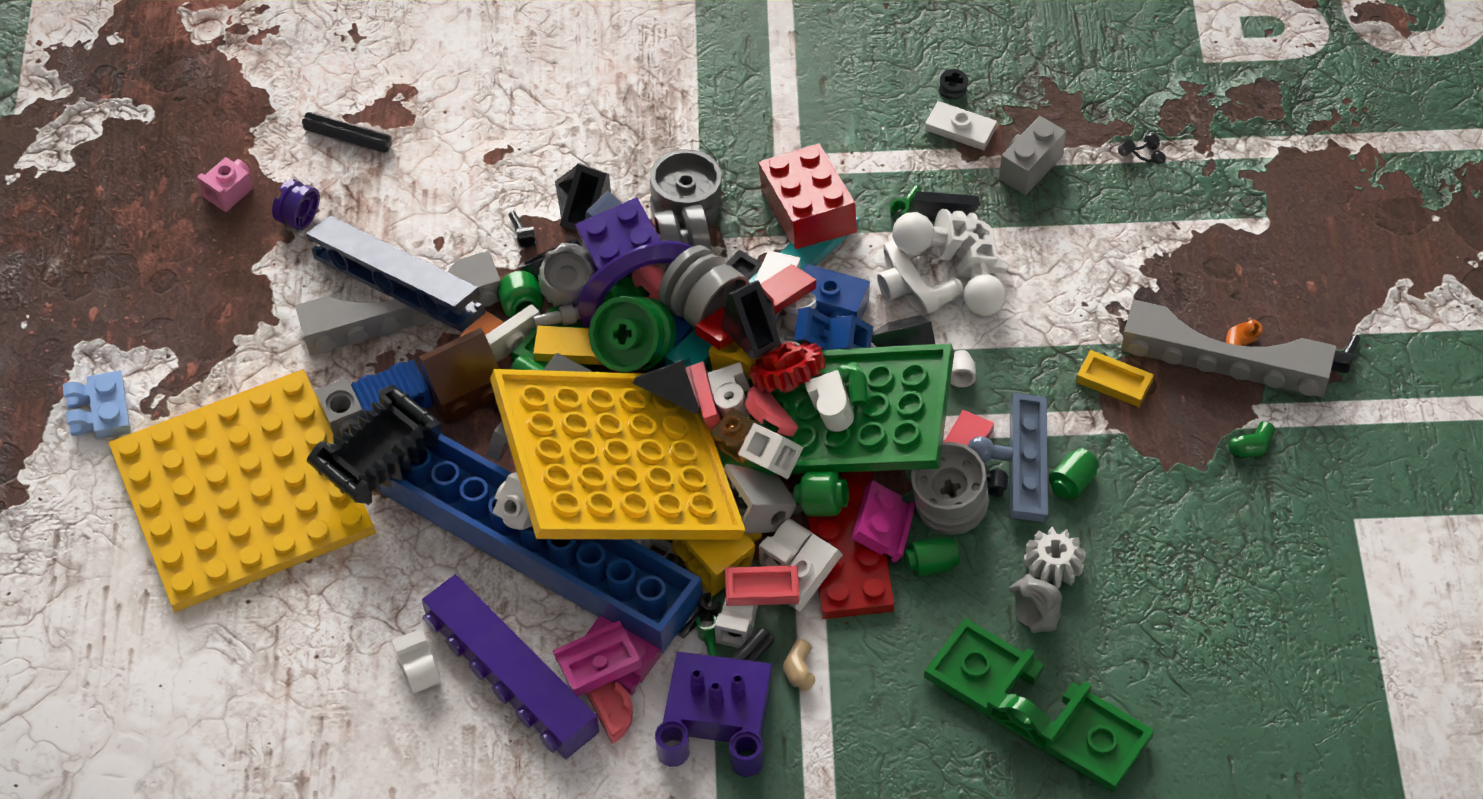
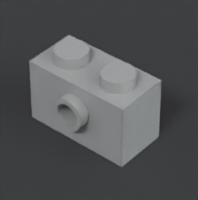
[999,116,1066,196]

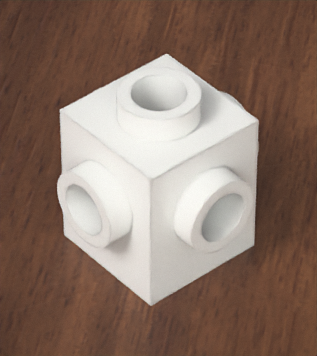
[492,472,532,530]

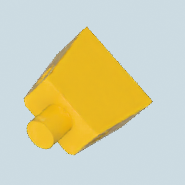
[671,533,762,597]

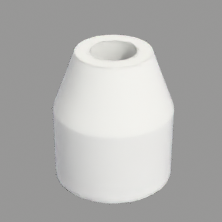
[951,350,976,388]

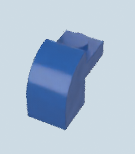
[794,307,873,350]

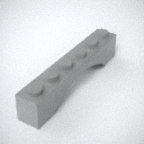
[295,250,501,356]
[1121,299,1336,398]

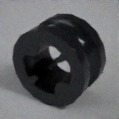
[938,69,968,99]

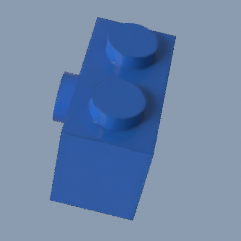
[803,263,870,319]

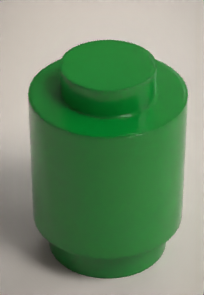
[1049,448,1099,499]
[904,536,960,578]

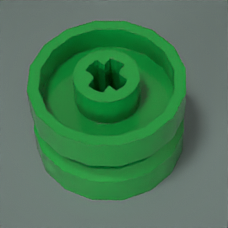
[588,296,677,372]

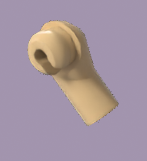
[783,639,815,691]

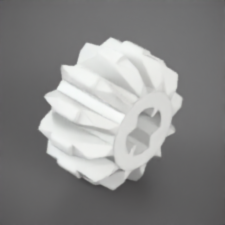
[1024,527,1086,589]

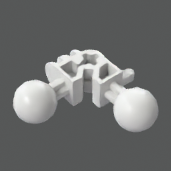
[892,209,1009,316]

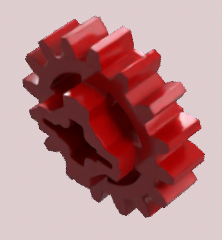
[749,342,826,393]

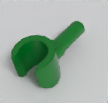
[890,185,921,217]
[696,615,718,657]

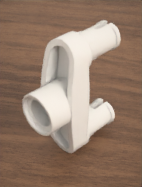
[877,240,964,316]

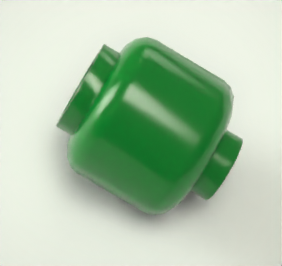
[497,271,544,318]
[794,471,849,517]

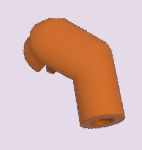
[1226,319,1263,346]

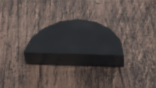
[914,191,980,222]

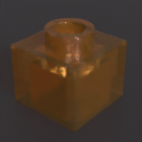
[709,408,758,463]

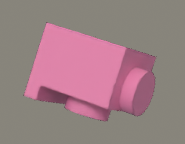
[197,157,253,212]

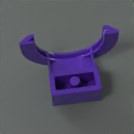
[575,197,693,328]

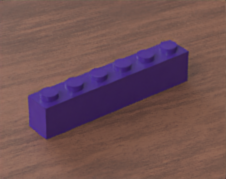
[422,574,599,760]

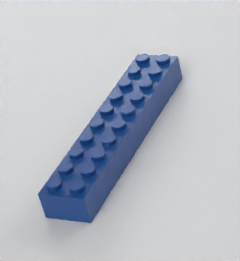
[381,434,703,654]

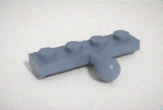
[967,393,1048,522]

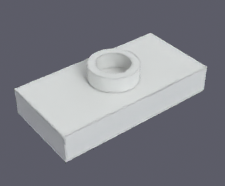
[925,101,997,151]
[485,304,540,362]
[788,534,843,612]

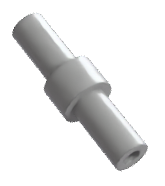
[533,304,580,330]

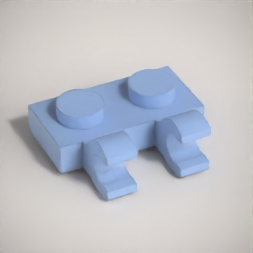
[62,370,131,439]

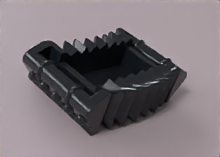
[307,385,443,505]

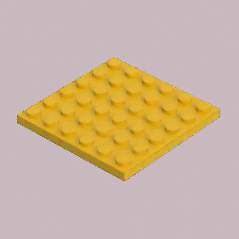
[108,369,376,613]
[490,369,746,540]

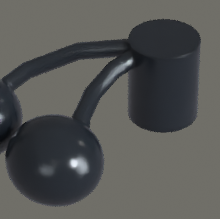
[1118,133,1166,164]

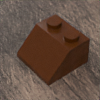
[419,327,500,425]

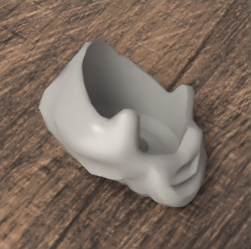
[538,243,595,307]
[1009,574,1062,633]

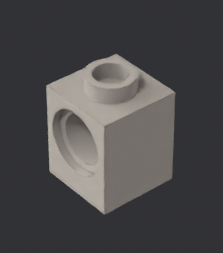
[315,378,364,438]

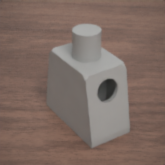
[724,464,802,533]

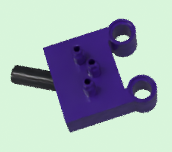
[655,628,775,777]

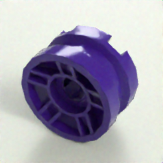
[272,179,320,230]

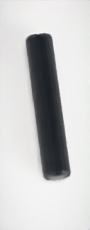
[302,112,392,153]

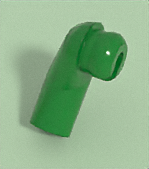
[837,362,868,406]
[1228,421,1275,458]

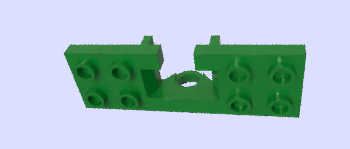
[924,618,1154,793]

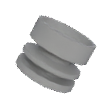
[659,245,750,329]
[911,442,989,535]

